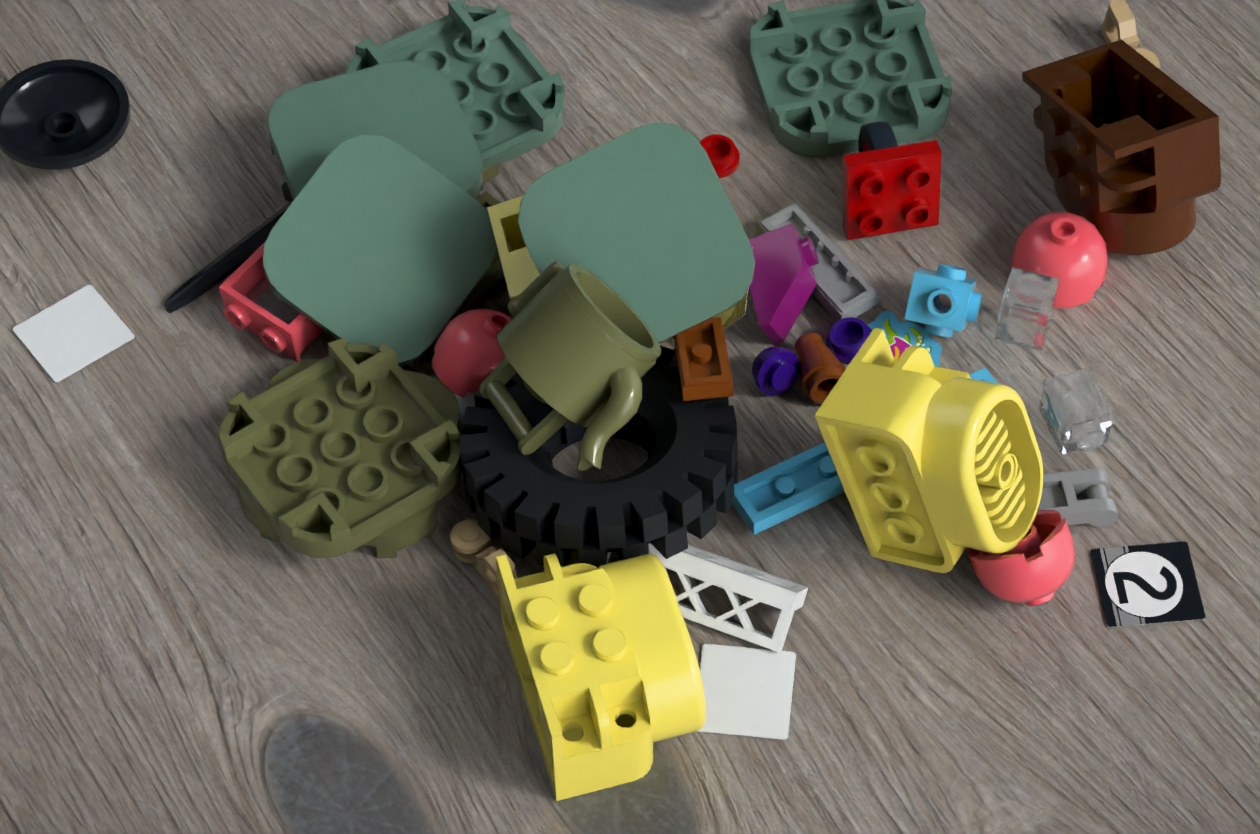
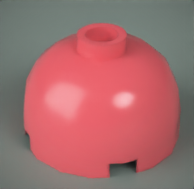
[1011,212,1108,308]
[431,309,512,398]
[967,510,1076,606]

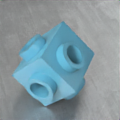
[904,264,982,337]

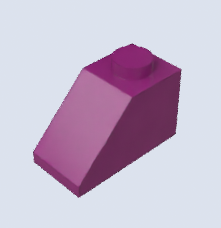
[749,223,819,345]

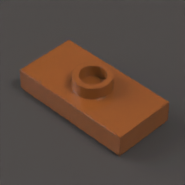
[672,317,734,401]

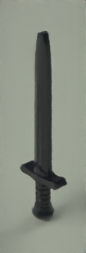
[164,182,294,313]

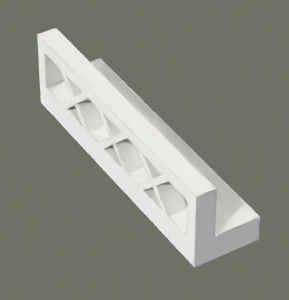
[607,543,809,652]

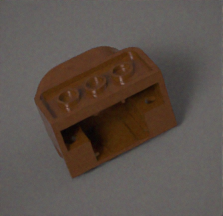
[1022,39,1221,255]

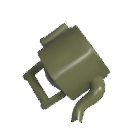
[479,261,661,471]

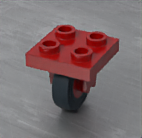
[843,121,942,240]

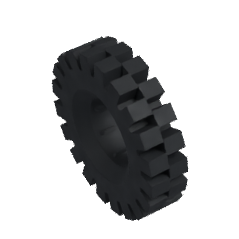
[459,345,738,568]

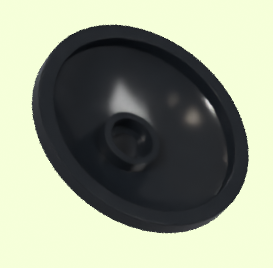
[0,59,131,170]

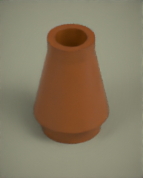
[795,333,846,404]

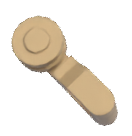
[1101,0,1160,68]
[450,519,517,602]

